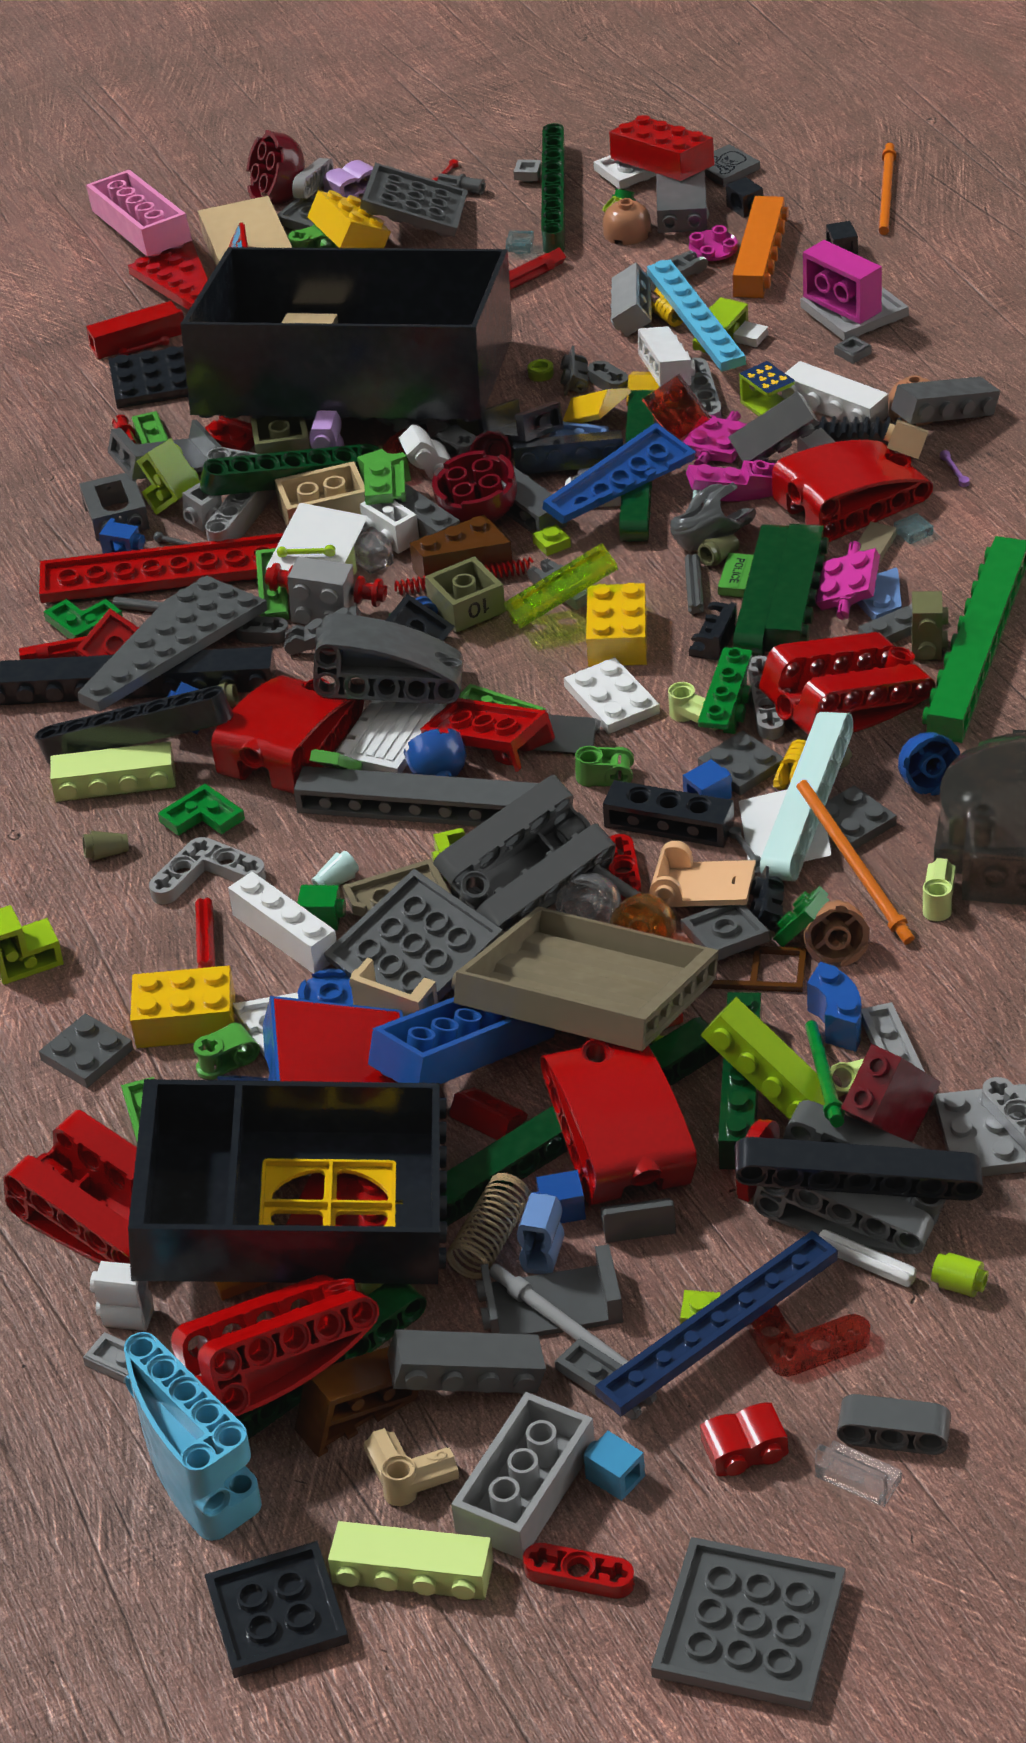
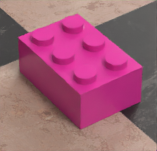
[803,240,882,324]

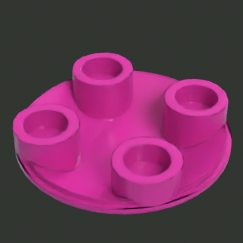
[689,225,739,261]

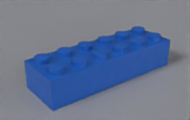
[368,997,555,1084]

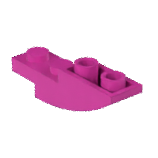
[686,460,775,502]

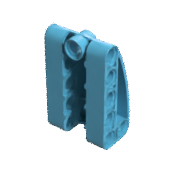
[124,1332,262,1541]

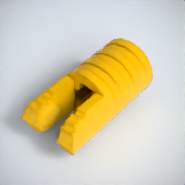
[651,288,683,327]
[773,739,806,790]

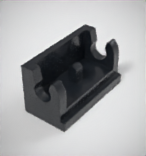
[689,602,737,661]

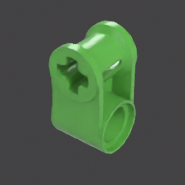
[288,224,337,248]
[575,746,634,787]
[193,1022,260,1080]

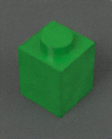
[297,885,346,930]

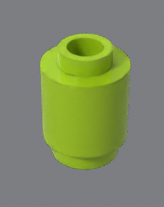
[931,1252,989,1297]

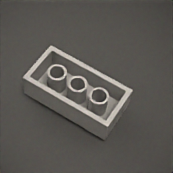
[451,1392,595,1560]

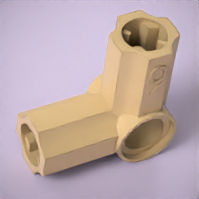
[364,1428,459,1506]

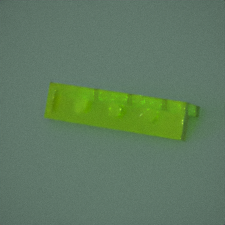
[504,543,618,629]

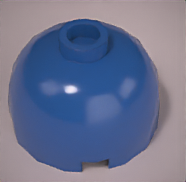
[403,729,466,777]
[898,732,962,796]

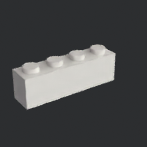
[638,326,695,388]
[781,361,888,423]
[228,872,337,973]

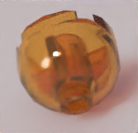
[609,893,677,939]

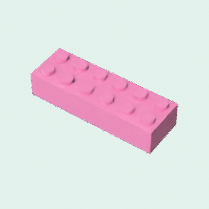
[86,170,192,257]

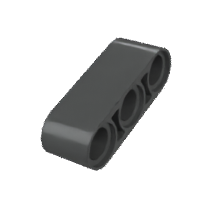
[837,1394,951,1455]

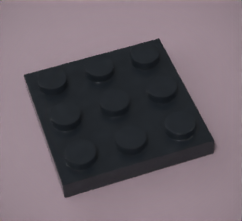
[108,346,188,409]
[204,1541,349,1678]

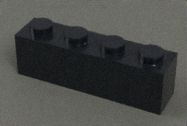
[513,430,623,474]

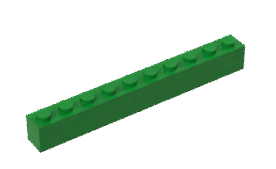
[922,536,1026,743]

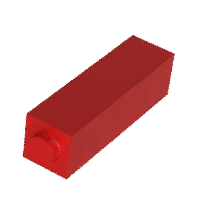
[86,300,184,360]

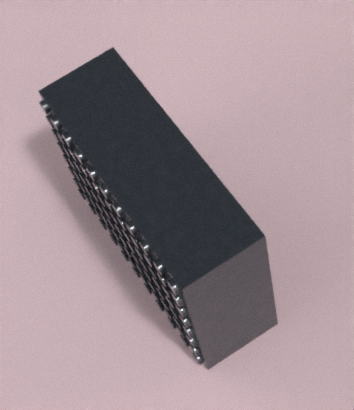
[181,247,512,422]

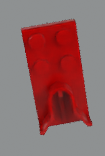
[420,698,555,772]

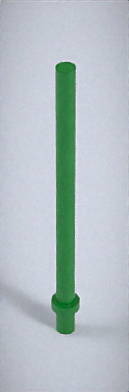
[805,1020,845,1128]

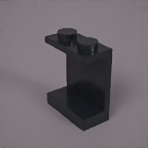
[478,399,564,442]

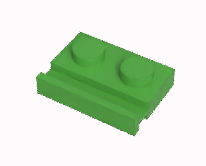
[364,460,406,505]

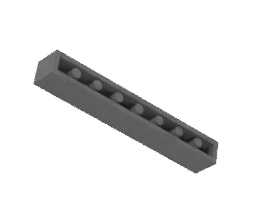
[294,766,538,826]

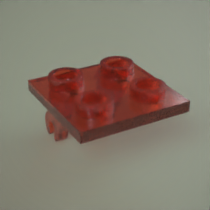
[642,374,712,439]

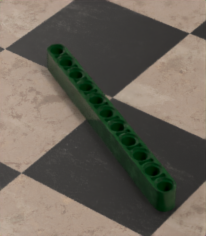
[440,1017,720,1226]

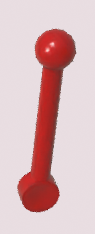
[432,159,459,181]
[118,336,170,355]

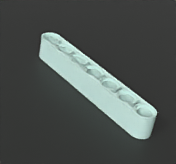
[760,712,853,881]

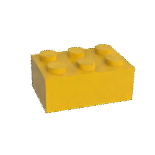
[307,190,391,248]
[586,583,647,667]
[130,965,235,1048]

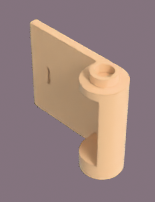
[649,841,756,907]

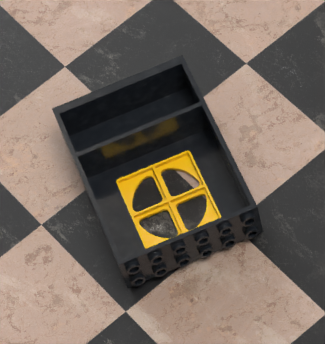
[128,1079,447,1284]

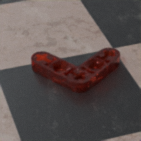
[746,1305,870,1377]

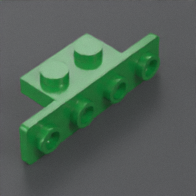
[698,647,752,734]

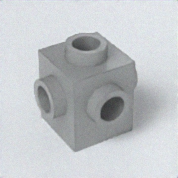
[182,483,222,531]

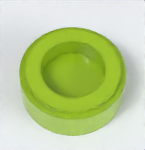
[527,359,554,382]

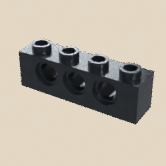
[603,780,734,848]

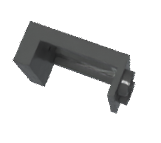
[79,473,150,541]

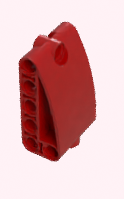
[772,440,933,542]
[759,632,936,736]
[211,675,364,794]
[541,1039,697,1206]
[3,1110,137,1264]
[171,1274,379,1416]

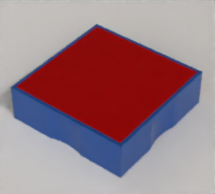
[263,996,403,1083]

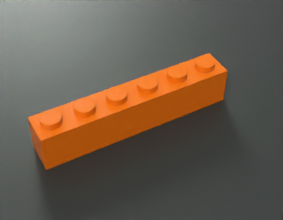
[732,196,789,298]

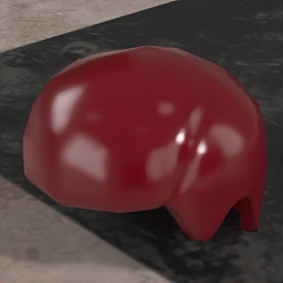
[470,431,513,461]

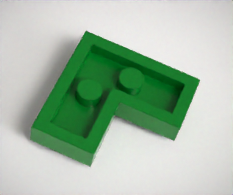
[43,599,123,639]
[158,783,245,836]
[773,886,829,947]

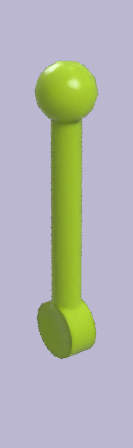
[277,545,336,558]

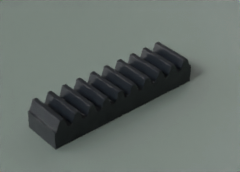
[814,416,916,446]

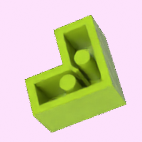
[136,438,200,515]
[0,905,64,985]

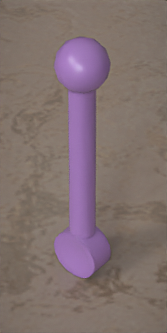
[940,450,970,487]

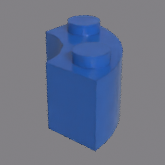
[807,961,862,1052]

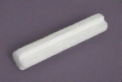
[819,1229,917,1287]

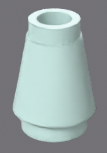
[311,851,359,885]

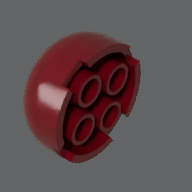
[246,130,305,205]
[432,450,517,523]

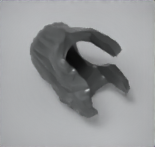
[670,482,756,552]

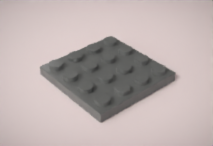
[360,162,468,237]
[324,869,504,1002]
[651,1537,846,1711]

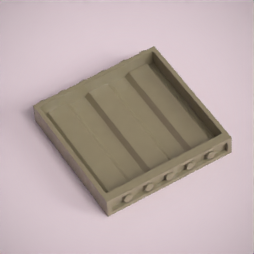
[451,906,719,1051]

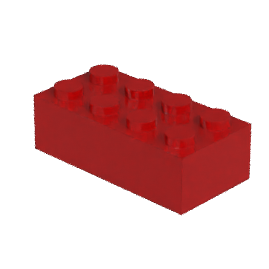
[609,115,714,181]

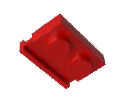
[205,416,254,452]

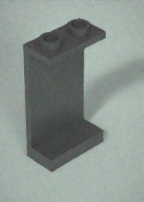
[656,170,707,233]
[108,419,222,480]
[476,1244,623,1336]

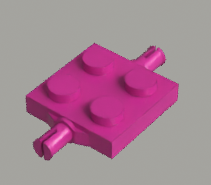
[683,410,747,465]
[816,541,880,620]

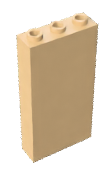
[198,196,292,266]

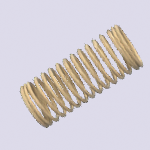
[446,1173,531,1279]

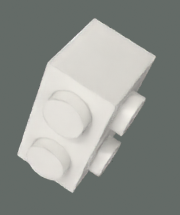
[360,500,419,554]

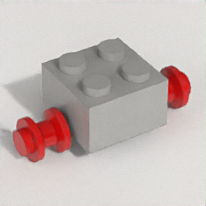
[265,556,387,625]

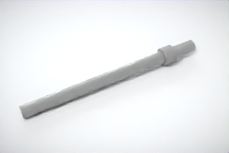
[489,1263,658,1393]

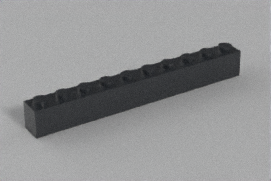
[0,646,276,705]

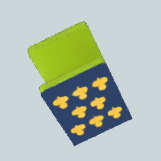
[739,361,795,416]

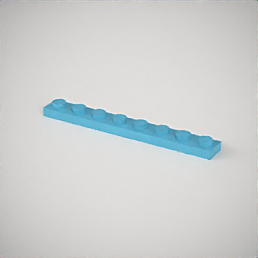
[647,260,746,372]

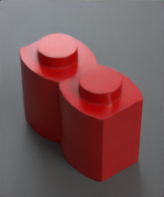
[700,1402,789,1476]

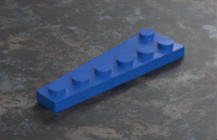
[542,423,696,524]

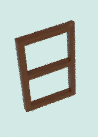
[708,946,808,992]

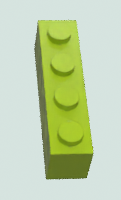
[701,997,825,1120]

